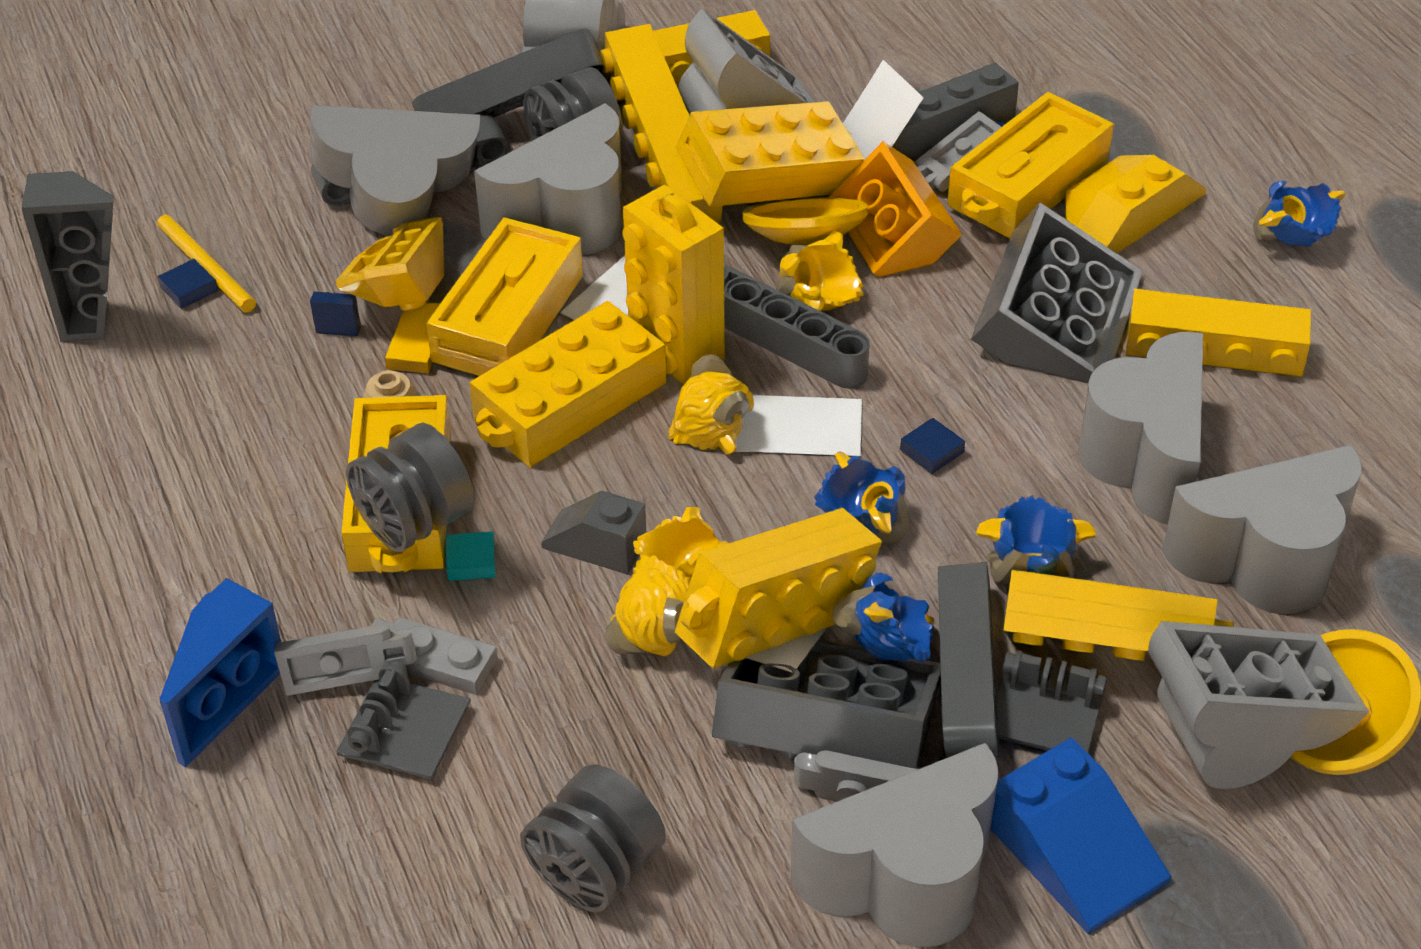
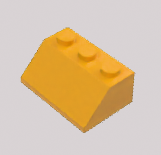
[828,141,962,277]

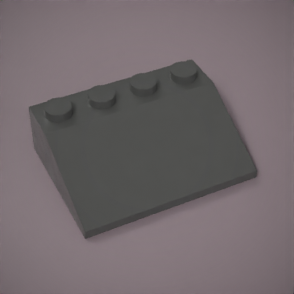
[971,203,1143,383]
[712,639,941,769]

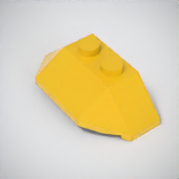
[1065,155,1206,253]
[336,217,444,310]

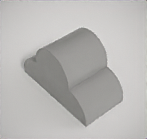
[521,0,625,107]
[678,8,816,116]
[474,103,623,255]
[310,105,480,235]
[1078,332,1203,525]
[1162,445,1362,614]
[1148,621,1369,789]
[791,743,998,947]

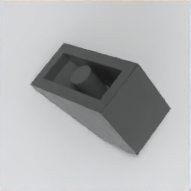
[541,491,647,575]

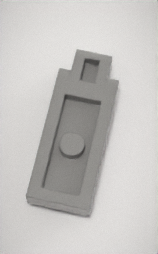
[914,111,1001,192]
[371,617,498,695]
[274,624,418,696]
[794,750,918,802]

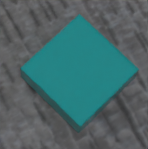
[446,531,496,581]

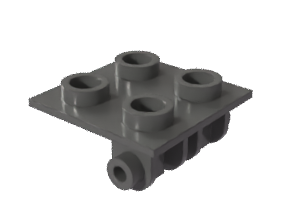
[996,650,1107,753]
[336,661,471,780]

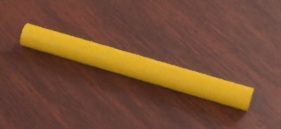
[157,214,256,313]

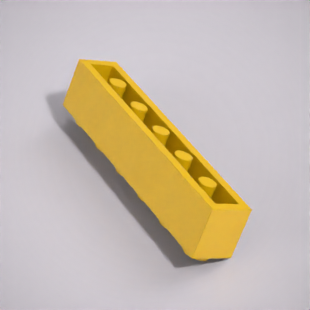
[599,24,722,223]

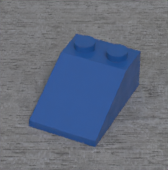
[159,578,281,767]
[991,737,1172,934]

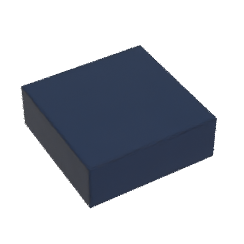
[157,259,218,309]
[310,291,361,336]
[900,418,965,474]

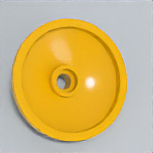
[742,198,868,245]
[1290,629,1421,775]

